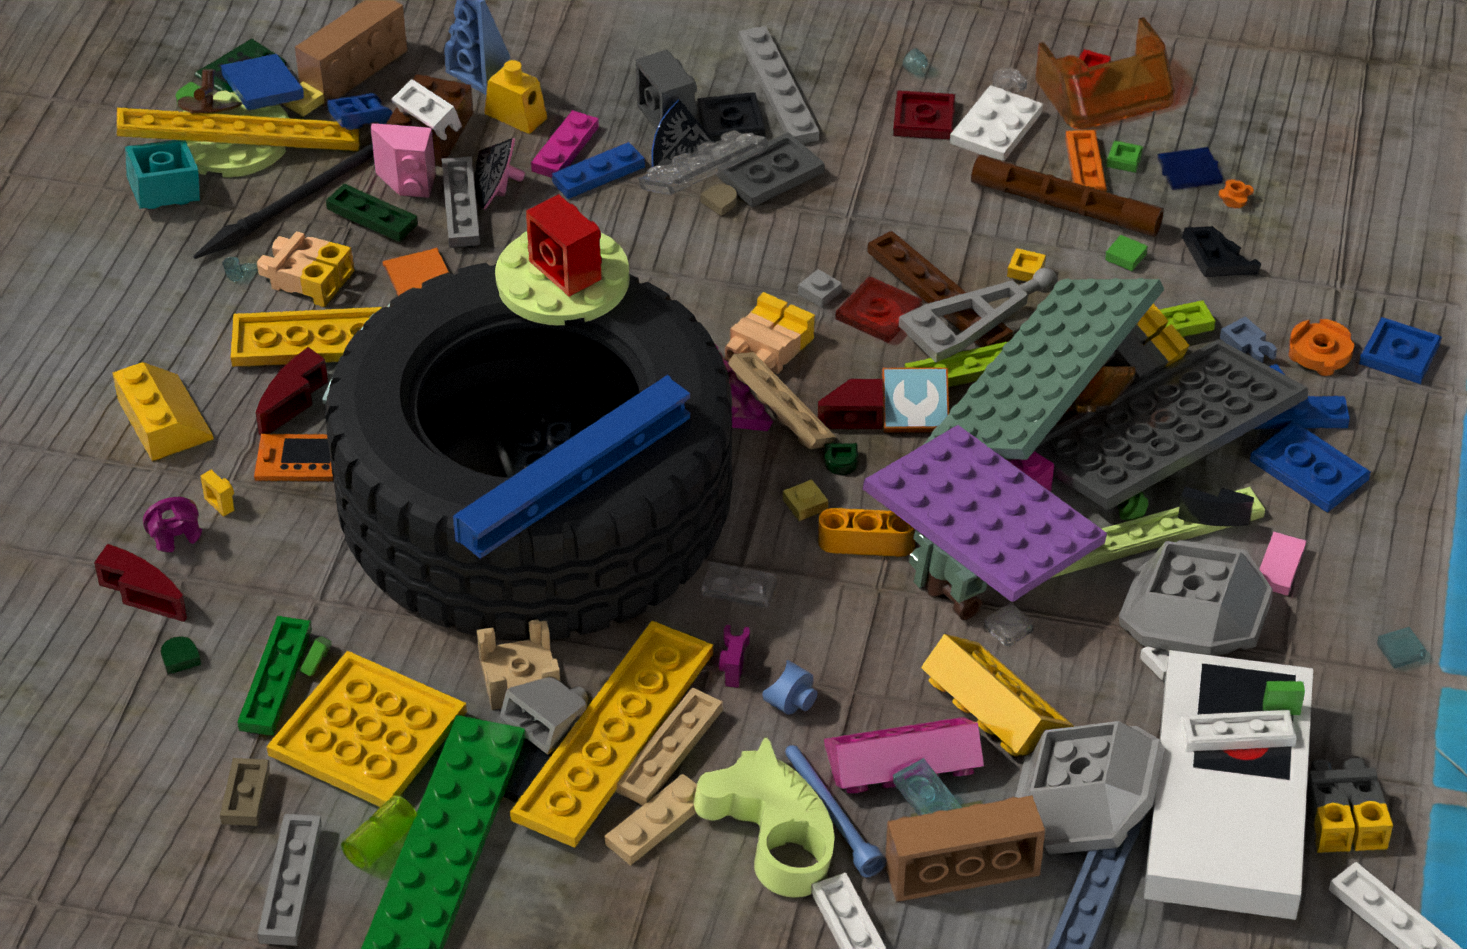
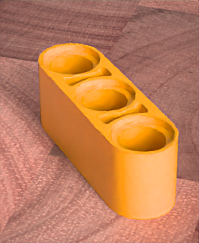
[818,508,916,557]

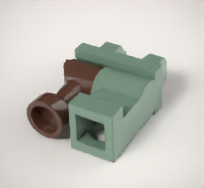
[909,530,987,620]

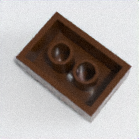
[386,74,473,167]

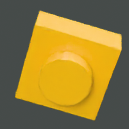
[1007,248,1046,281]
[200,469,234,517]

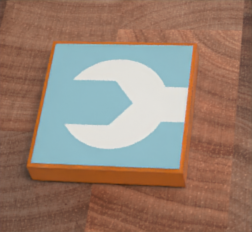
[882,368,949,432]

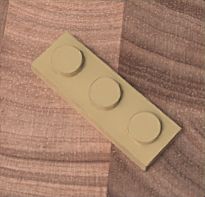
[605,774,697,865]

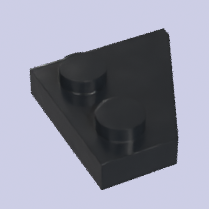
[1182,226,1261,277]

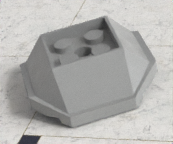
[1119,540,1273,656]
[1015,721,1165,855]

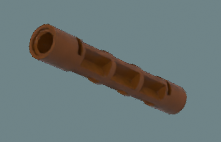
[971,154,1164,237]

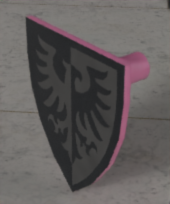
[474,138,525,210]

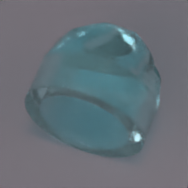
[902,48,928,74]

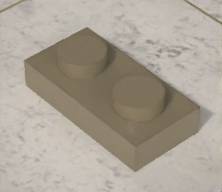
[220,758,270,826]

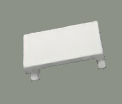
[391,79,462,140]

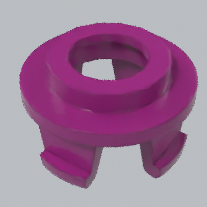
[142,497,202,552]

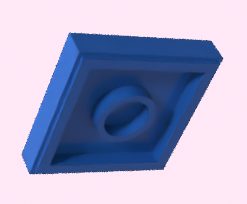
[1359,317,1442,384]

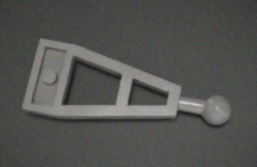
[899,268,1058,363]

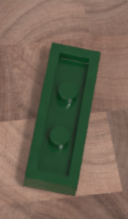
[325,183,418,242]

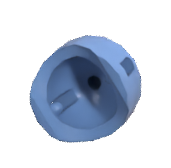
[762,660,817,715]

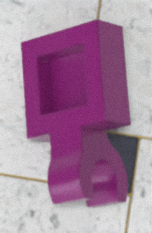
[719,625,750,688]

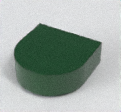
[824,443,858,475]
[161,636,201,675]

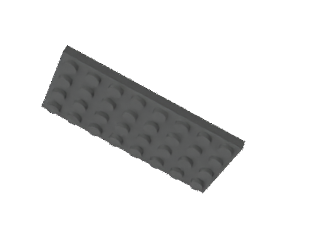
[1034,339,1308,510]

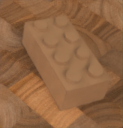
[295,0,407,107]
[885,795,1045,902]

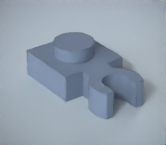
[1220,317,1277,363]

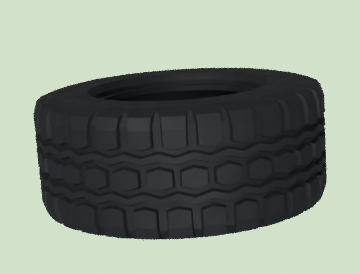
[325,261,732,641]

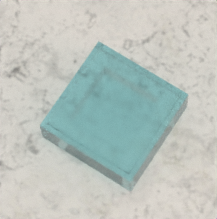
[1377,627,1427,669]

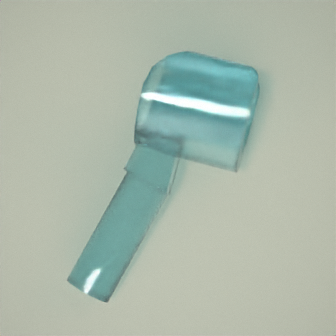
[222,257,258,281]

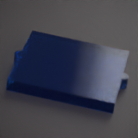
[1157,147,1223,190]

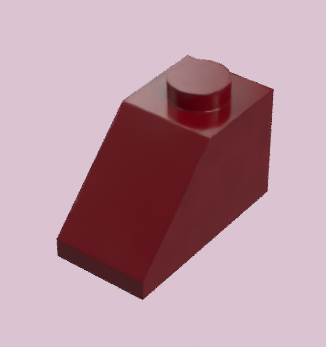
[818,379,884,429]

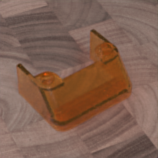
[1035,17,1175,129]

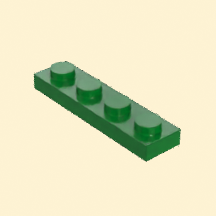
[237,616,312,736]

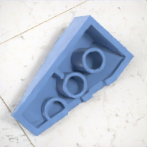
[444,0,511,95]

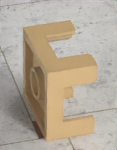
[477,619,560,710]

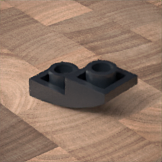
[1178,486,1254,527]

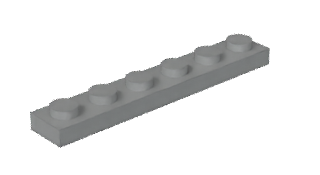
[739,26,819,144]

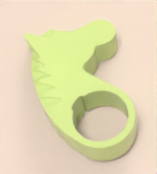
[694,738,835,897]

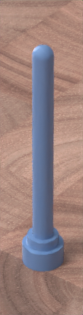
[785,745,886,877]

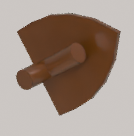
[178,69,242,113]

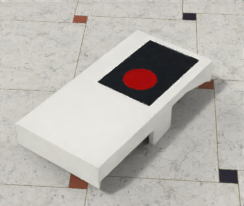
[1144,650,1313,920]

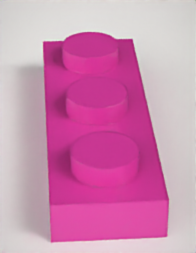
[531,110,599,178]

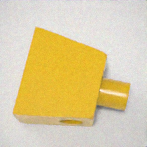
[485,60,547,134]

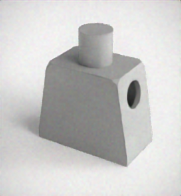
[500,677,588,754]

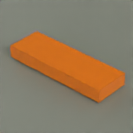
[1065,130,1107,192]

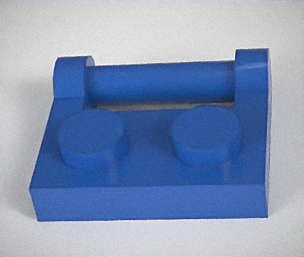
[327,93,393,130]

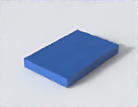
[221,54,304,111]
[1250,421,1371,513]

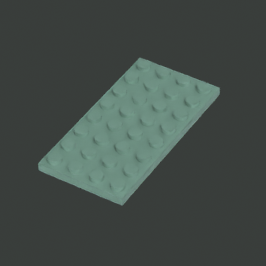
[923,278,1164,460]

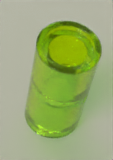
[341,795,418,870]

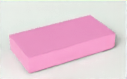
[1259,532,1306,596]

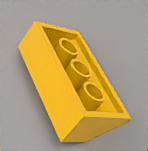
[921,634,1075,757]

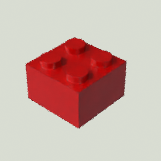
[526,194,602,297]

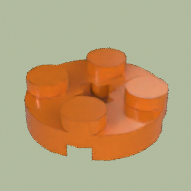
[1288,319,1354,376]

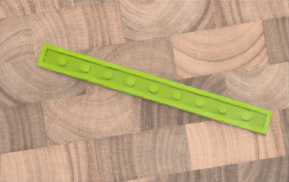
[904,300,1215,387]

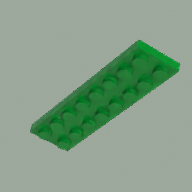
[361,715,526,949]

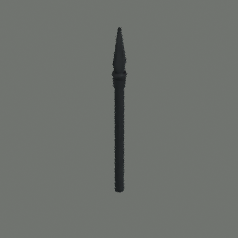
[193,143,374,259]

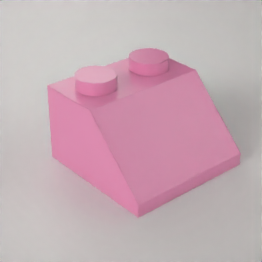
[371,123,436,198]

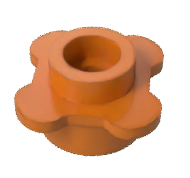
[1218,179,1254,208]

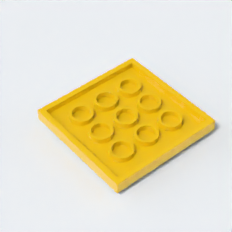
[266,651,467,811]

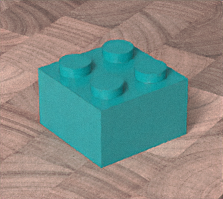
[125,140,200,209]

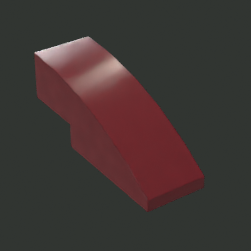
[255,347,328,436]
[94,544,187,622]

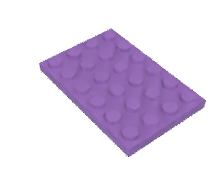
[863,425,1107,602]

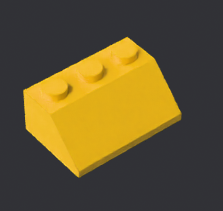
[112,362,214,461]

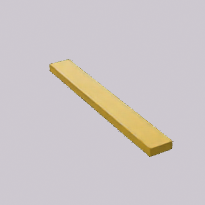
[116,108,360,151]

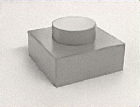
[798,269,842,308]

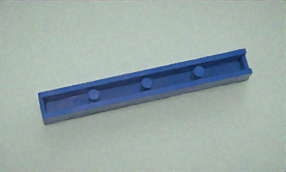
[453,375,691,559]

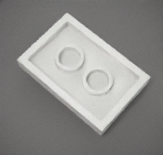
[950,85,1043,161]

